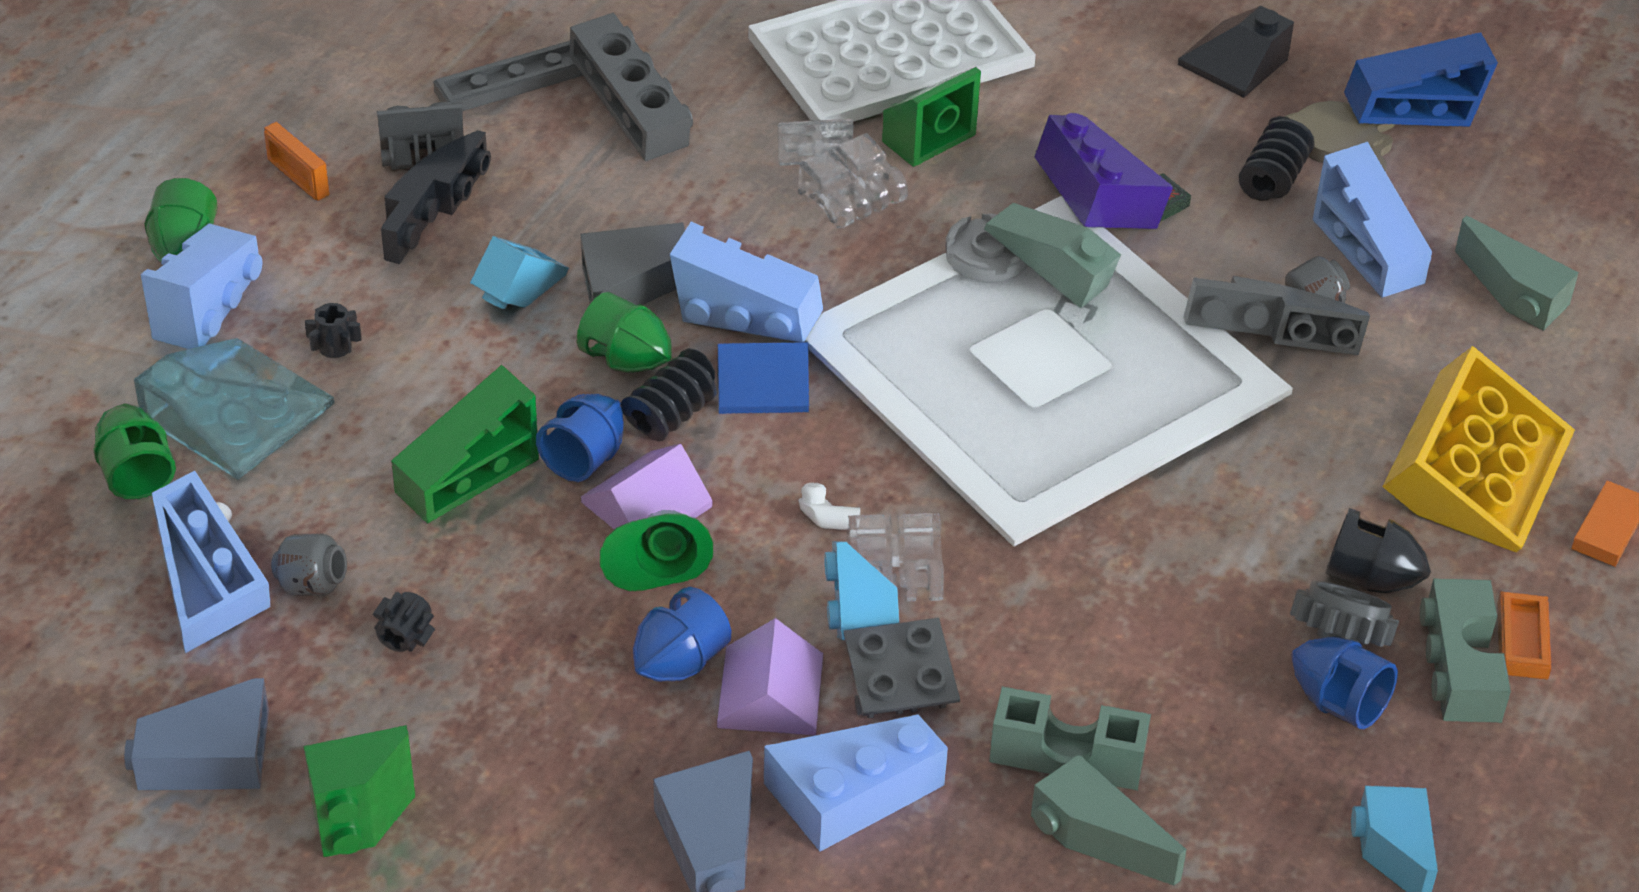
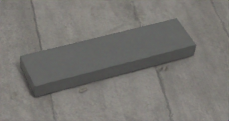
[433,41,583,111]

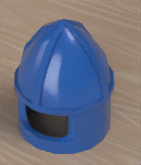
[536,394,624,482]
[633,587,732,682]
[1291,636,1398,729]

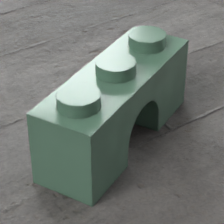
[1420,578,1511,723]
[989,686,1151,791]

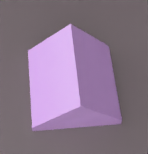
[581,444,712,529]
[717,618,823,735]

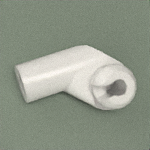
[798,483,860,531]

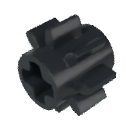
[305,303,362,358]
[372,592,435,652]

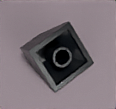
[1178,6,1294,98]

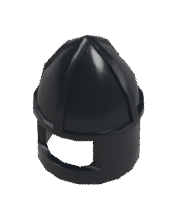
[1325,508,1431,593]

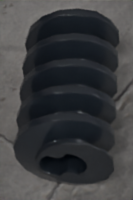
[1239,116,1315,201]
[620,348,717,442]

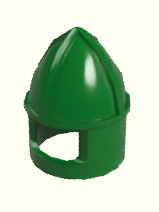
[144,178,218,262]
[576,292,672,373]
[93,403,176,499]

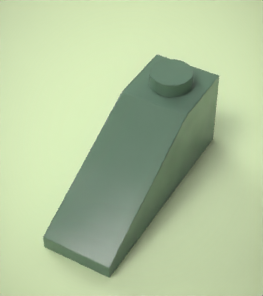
[984,203,1121,308]
[1455,215,1579,331]
[1031,754,1187,886]

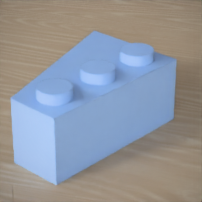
[1313,142,1432,298]
[152,471,271,653]

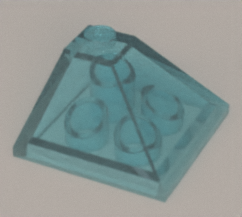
[133,338,335,480]

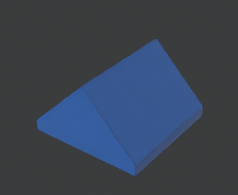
[717,342,809,414]

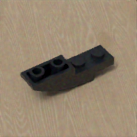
[381,130,491,264]

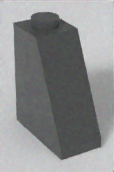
[580,222,685,305]

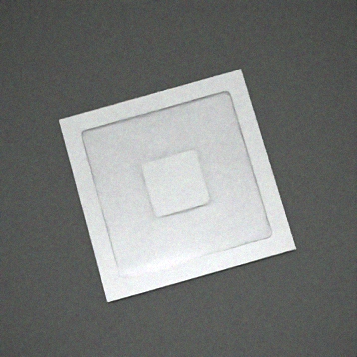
[804,196,1293,546]

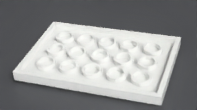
[748,0,1036,132]

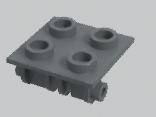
[377,102,464,170]
[843,618,960,719]

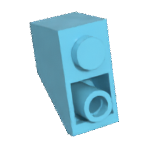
[824,541,899,640]

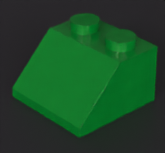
[882,67,981,167]
[303,725,415,857]

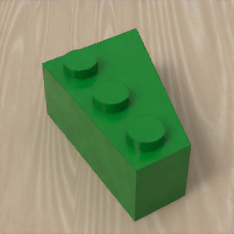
[391,365,539,524]

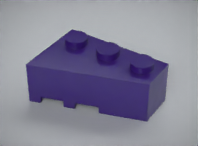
[1034,113,1173,229]

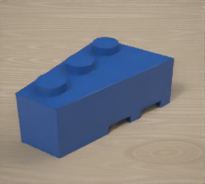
[1344,32,1498,127]

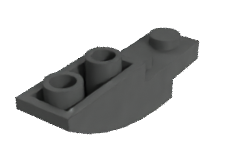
[1183,276,1370,355]

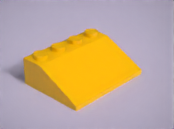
[1382,346,1575,552]

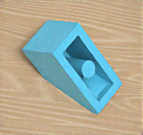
[470,236,569,309]
[1351,786,1438,892]

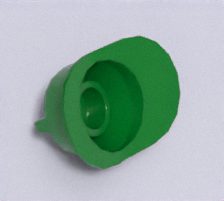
[599,510,714,591]

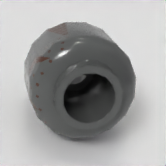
[1285,256,1350,303]
[271,533,347,596]

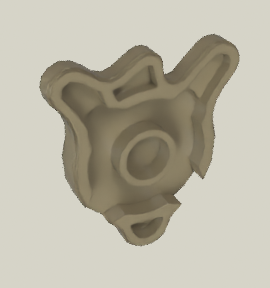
[1284,101,1395,172]

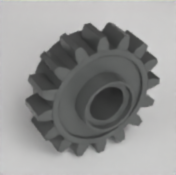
[1290,581,1399,647]

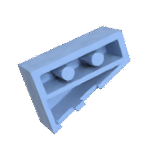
[670,222,823,342]
[141,223,263,352]
[764,715,948,852]

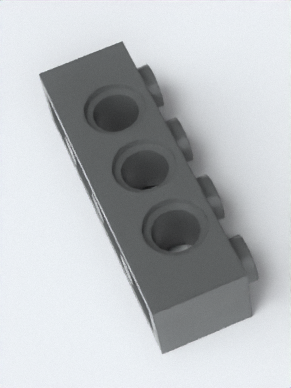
[570,12,693,161]

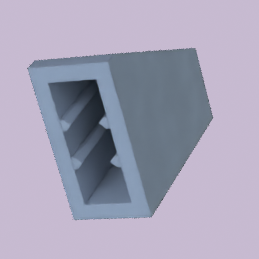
[124,678,269,790]
[653,751,753,892]

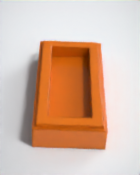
[264,121,330,201]
[1571,480,1639,567]
[1497,591,1551,680]

